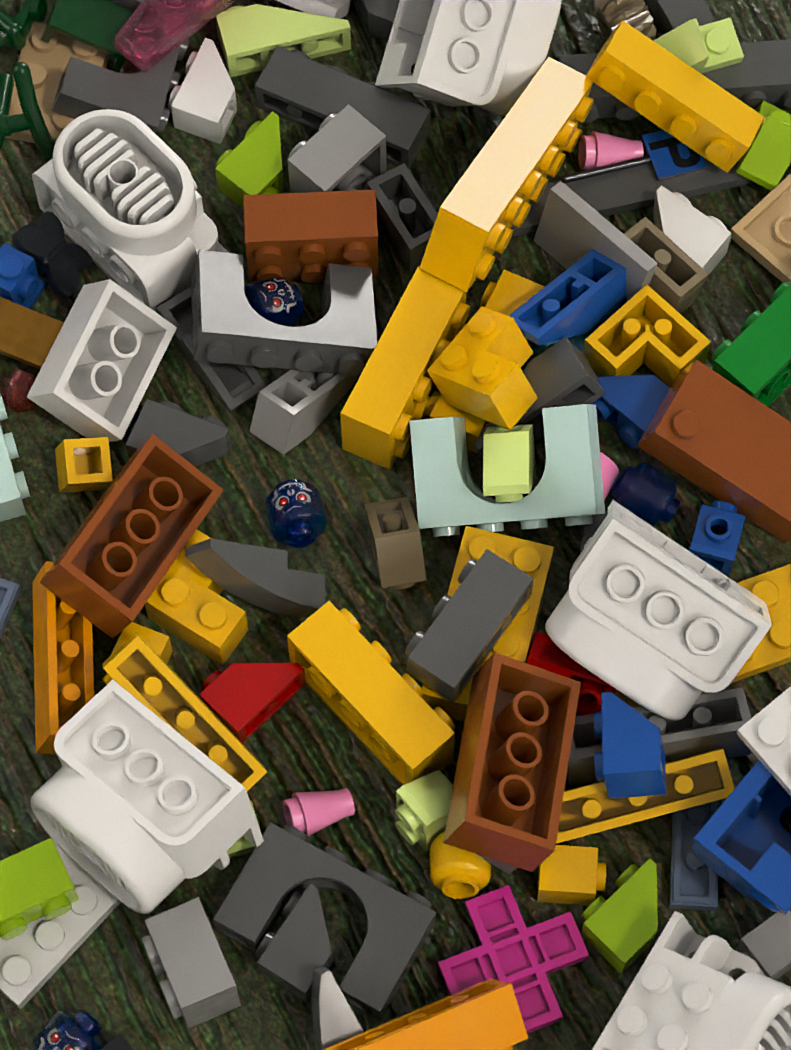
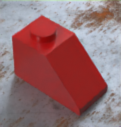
[199,663,306,743]

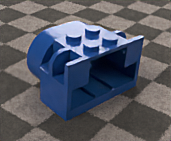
[691,761,791,915]

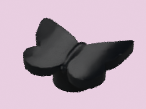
[12,211,93,299]

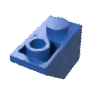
[591,375,670,456]
[594,692,667,799]

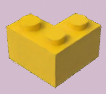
[583,284,711,387]
[427,306,538,431]
[145,529,248,666]

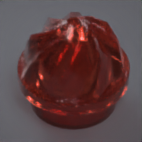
[2,368,37,413]

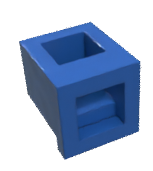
[0,243,48,309]
[689,501,746,577]

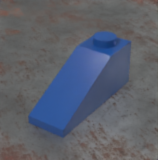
[509,249,626,345]

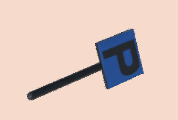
[561,130,706,183]

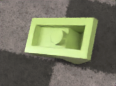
[653,17,744,74]

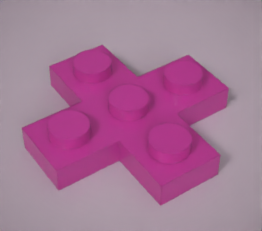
[438,885,589,1034]

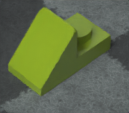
[736,100,791,191]

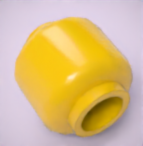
[430,832,491,899]

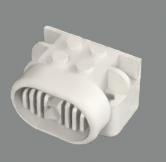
[375,0,562,115]
[32,109,229,312]
[545,500,772,721]
[30,680,264,914]
[592,911,791,1050]

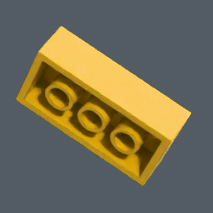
[340,266,470,470]
[421,526,554,722]
[287,601,455,786]

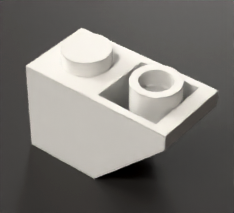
[168,38,237,144]
[653,185,731,274]

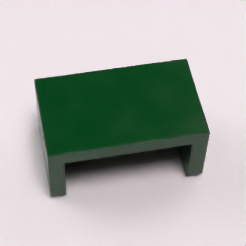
[40,0,143,73]

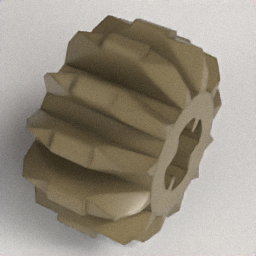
[594,0,657,41]

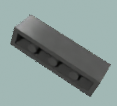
[255,46,431,169]

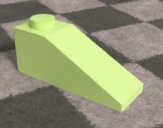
[215,4,351,77]

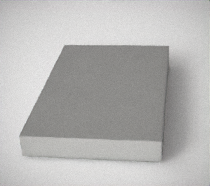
[534,181,658,302]

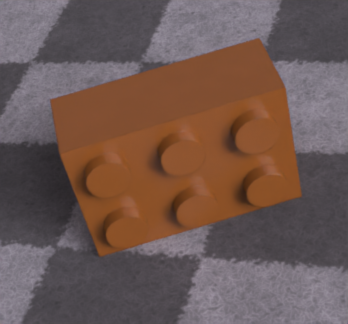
[243,190,379,284]

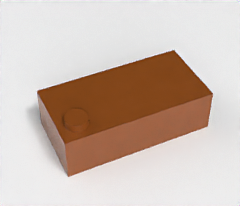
[636,359,791,543]
[39,434,224,639]
[443,652,581,872]

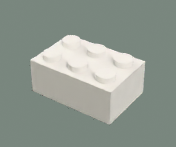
[27,279,177,442]

